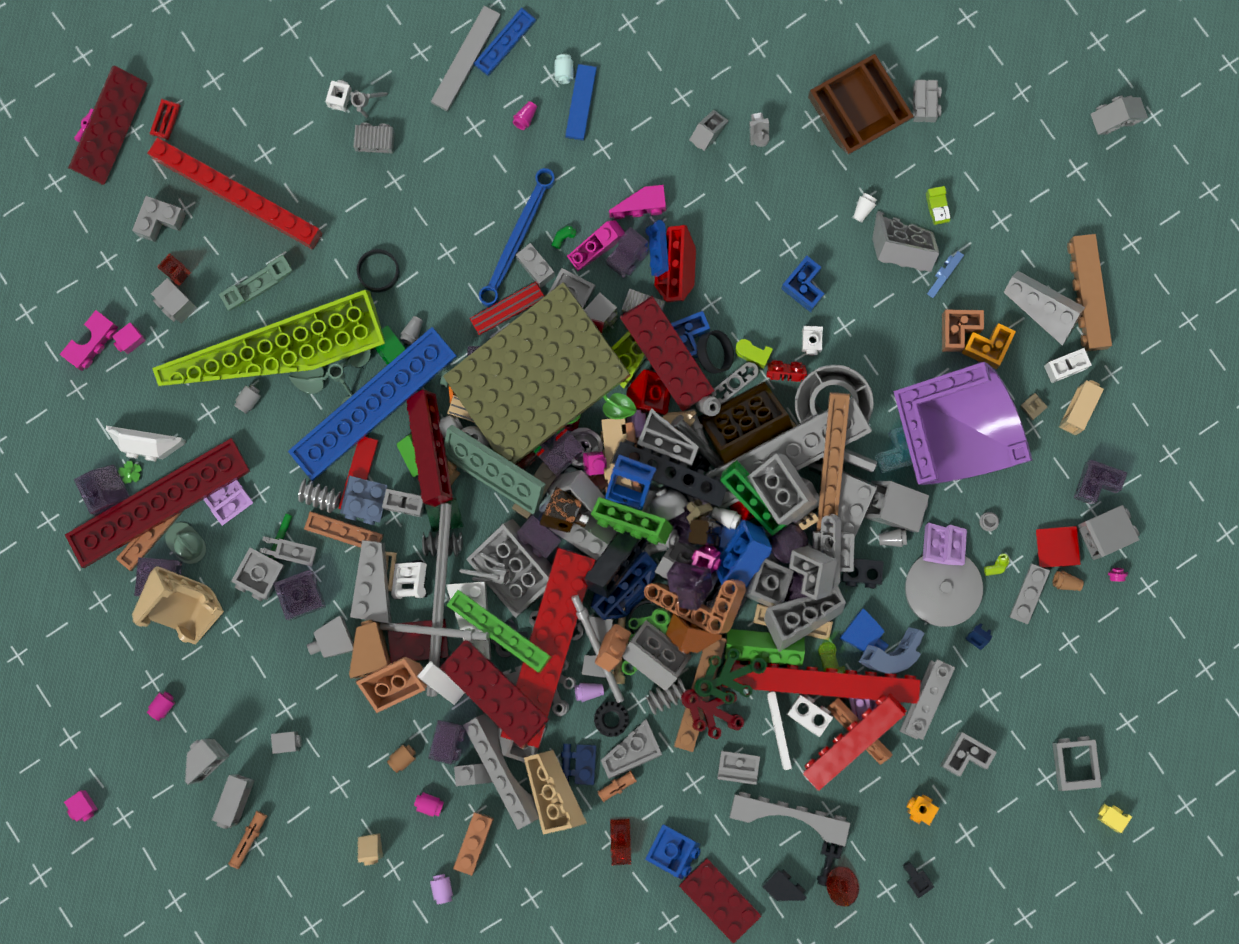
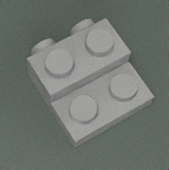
[231,548,285,602]

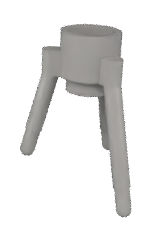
[350,90,388,118]
[459,552,510,584]

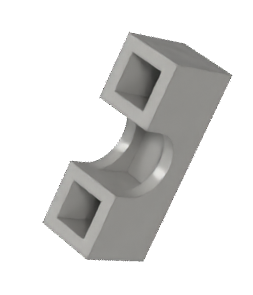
[582,616,614,678]

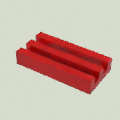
[150,99,180,141]

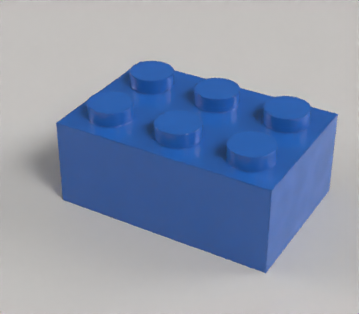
[716,520,772,591]

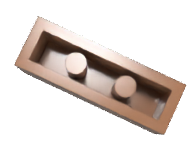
[453,812,494,876]

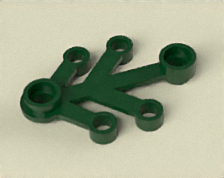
[694,648,767,704]

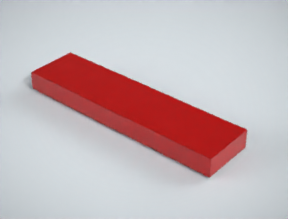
[338,437,379,510]

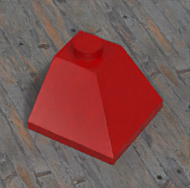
[626,370,670,415]

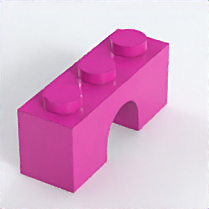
[60,310,118,371]

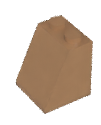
[349,620,391,679]

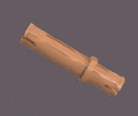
[228,811,267,869]

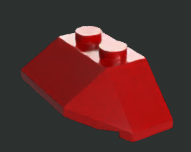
[654,225,696,302]

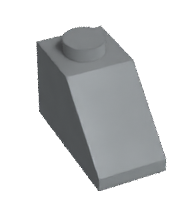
[689,110,729,151]
[454,763,492,786]

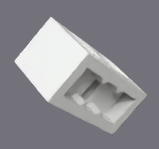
[1044,348,1092,383]
[786,694,833,737]

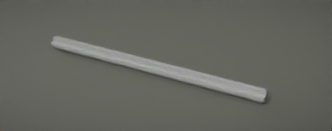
[427,503,452,697]

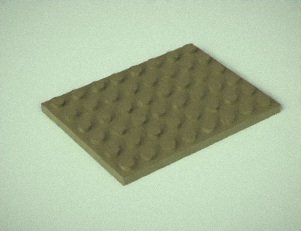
[443,282,631,464]

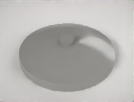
[905,556,983,627]

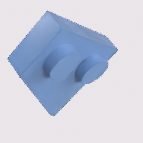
[927,251,964,298]

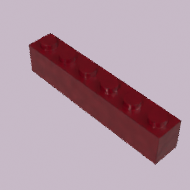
[407,389,453,507]

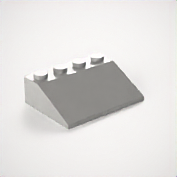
[466,519,552,618]

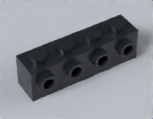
[584,531,649,598]

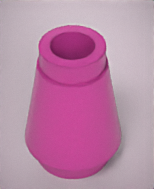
[512,101,537,130]

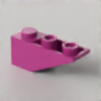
[609,185,666,219]
[567,220,627,271]

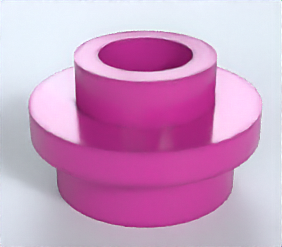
[1108,568,1128,582]

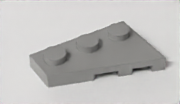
[601,719,662,779]

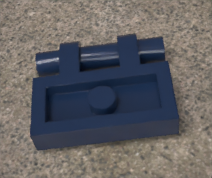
[561,744,596,785]

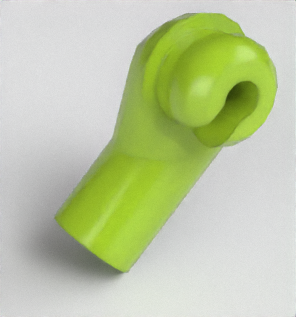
[984,553,1010,576]

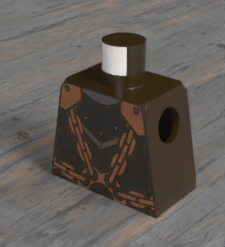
[539,487,589,533]

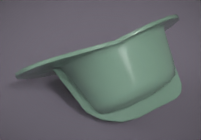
[165,522,206,564]

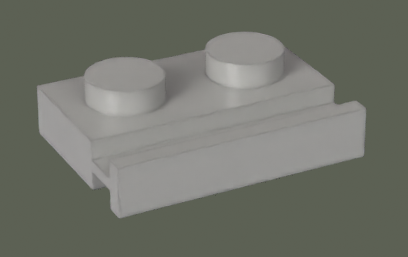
[717,751,760,785]

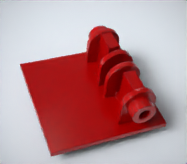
[766,360,807,382]

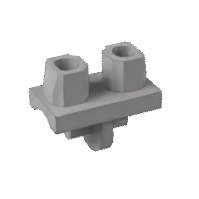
[749,113,769,147]

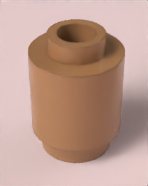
[387,744,416,773]

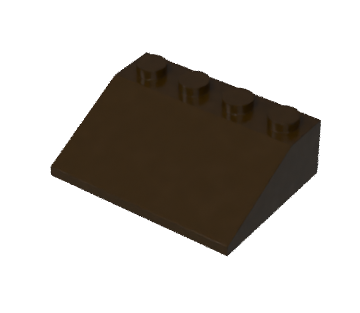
[698,382,793,463]

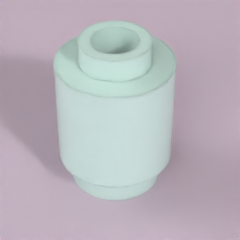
[554,54,573,84]

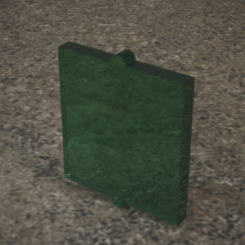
[425,498,464,532]

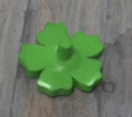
[118,461,142,484]

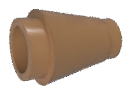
[1053,571,1084,591]

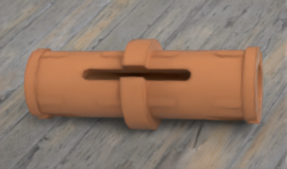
[597,771,637,802]

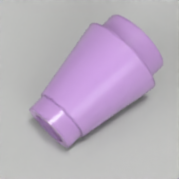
[575,683,604,702]

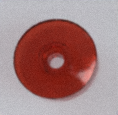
[827,866,859,907]

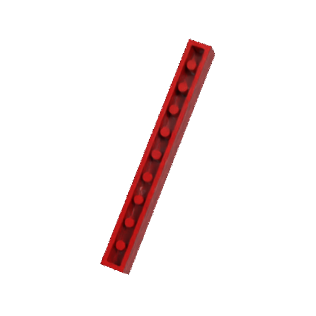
[148,138,322,250]
[722,660,921,704]

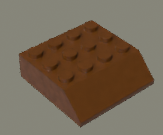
[808,54,914,155]

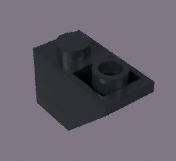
[761,869,807,901]

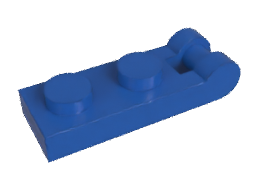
[646,220,669,277]

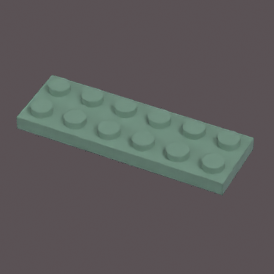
[444,425,546,515]

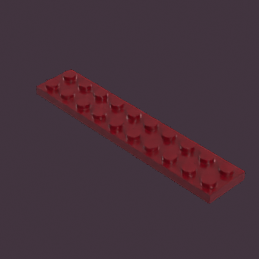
[65,438,251,568]

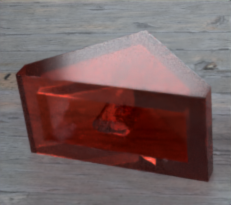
[157,253,192,286]

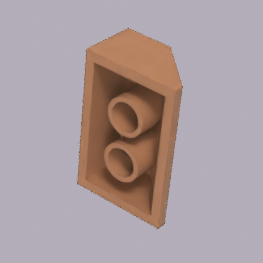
[356,657,427,713]

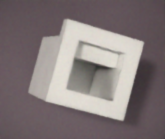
[325,80,352,112]
[802,326,823,355]

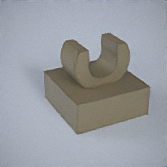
[1020,393,1047,420]
[686,499,713,523]

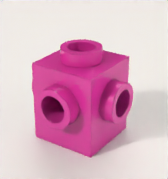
[691,545,721,575]

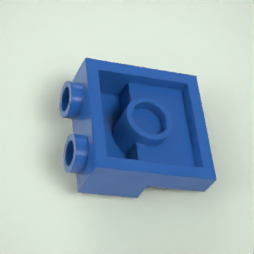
[645,824,701,879]

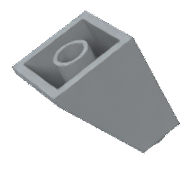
[864,481,929,532]
[1077,505,1139,560]

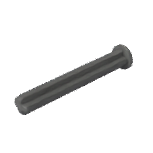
[671,415,725,469]

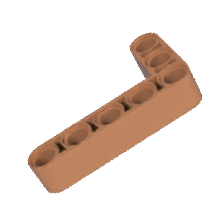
[644,580,746,634]

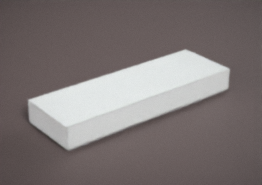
[418,661,465,705]

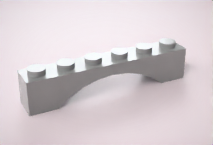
[463,713,539,830]
[729,791,850,846]

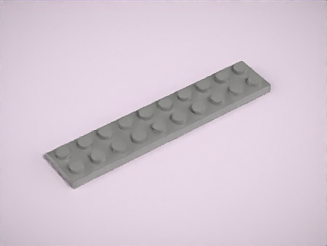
[686,396,872,517]

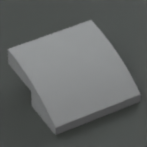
[844,448,877,472]
[812,531,854,572]

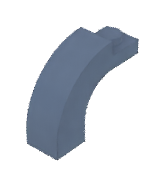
[859,627,925,673]

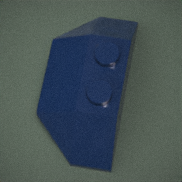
[591,551,657,620]

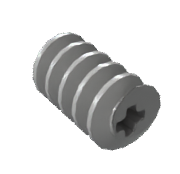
[298,479,342,513]
[645,678,686,715]

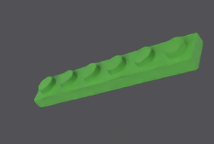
[446,590,551,673]

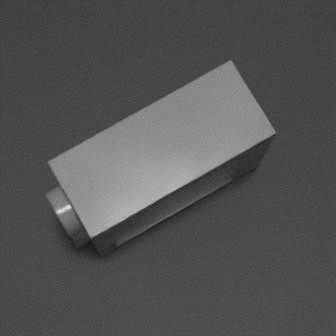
[1053,736,1101,791]
[212,774,255,829]

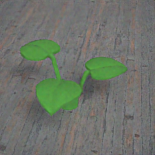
[568,393,636,424]

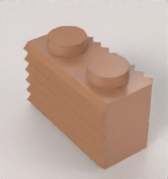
[595,624,631,672]

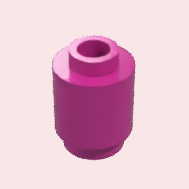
[147,691,175,721]
[414,792,444,817]

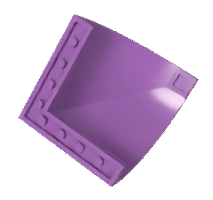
[893,362,1033,485]

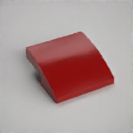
[1036,526,1081,568]

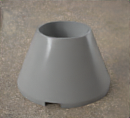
[795,365,874,423]

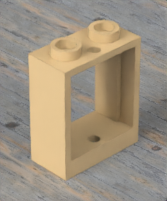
[1059,380,1104,435]

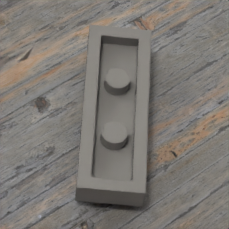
[1009,563,1050,624]

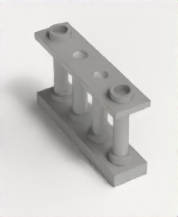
[899,659,955,740]

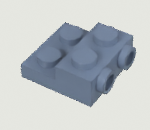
[340,476,387,525]

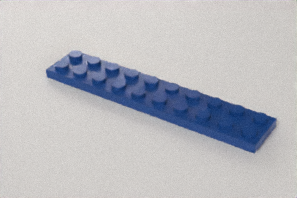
[288,327,458,481]

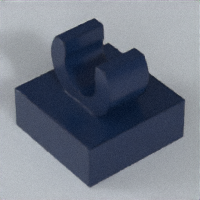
[965,623,993,650]

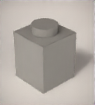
[271,731,302,754]

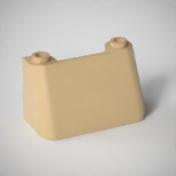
[132,567,224,645]

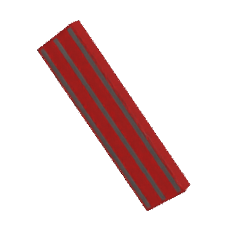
[470,282,544,336]

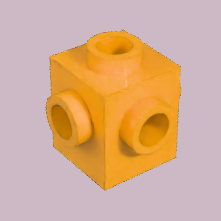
[906,794,939,825]

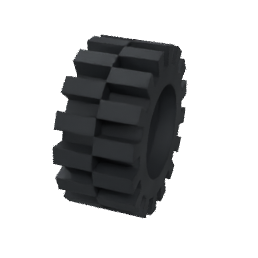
[594,702,629,737]

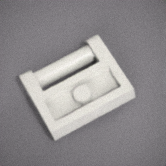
[391,562,427,599]

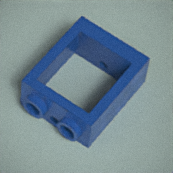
[605,455,656,511]

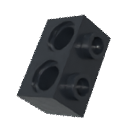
[841,558,884,589]

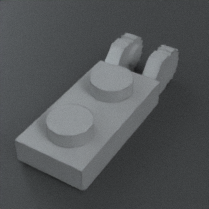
[259,536,317,566]

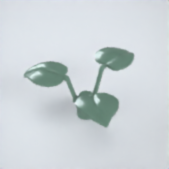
[289,350,371,405]

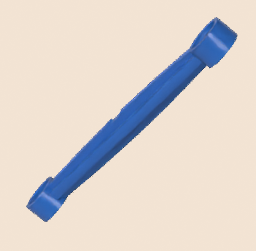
[479,168,555,307]

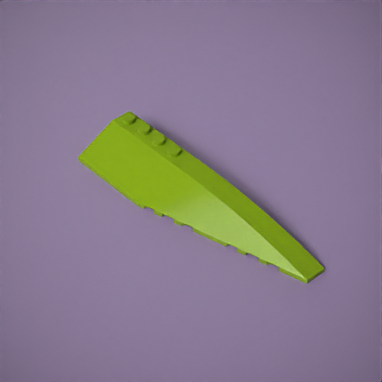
[152,290,385,386]

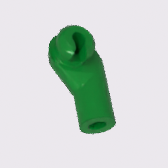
[551,226,577,249]

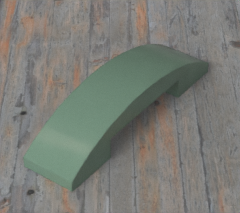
[219,254,293,311]

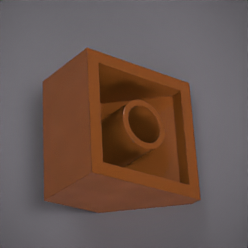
[666,613,722,654]

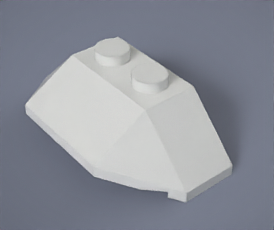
[106,426,186,462]

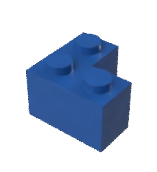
[781,256,824,313]
[671,311,710,359]

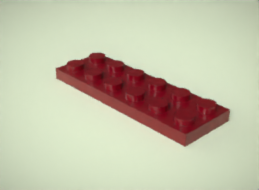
[68,66,148,185]
[620,296,714,411]
[440,640,549,749]

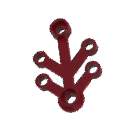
[681,685,744,739]

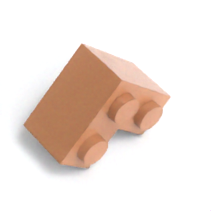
[942,310,984,352]

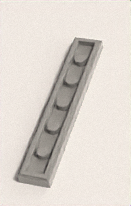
[431,6,501,112]

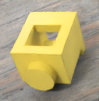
[1097,804,1132,833]

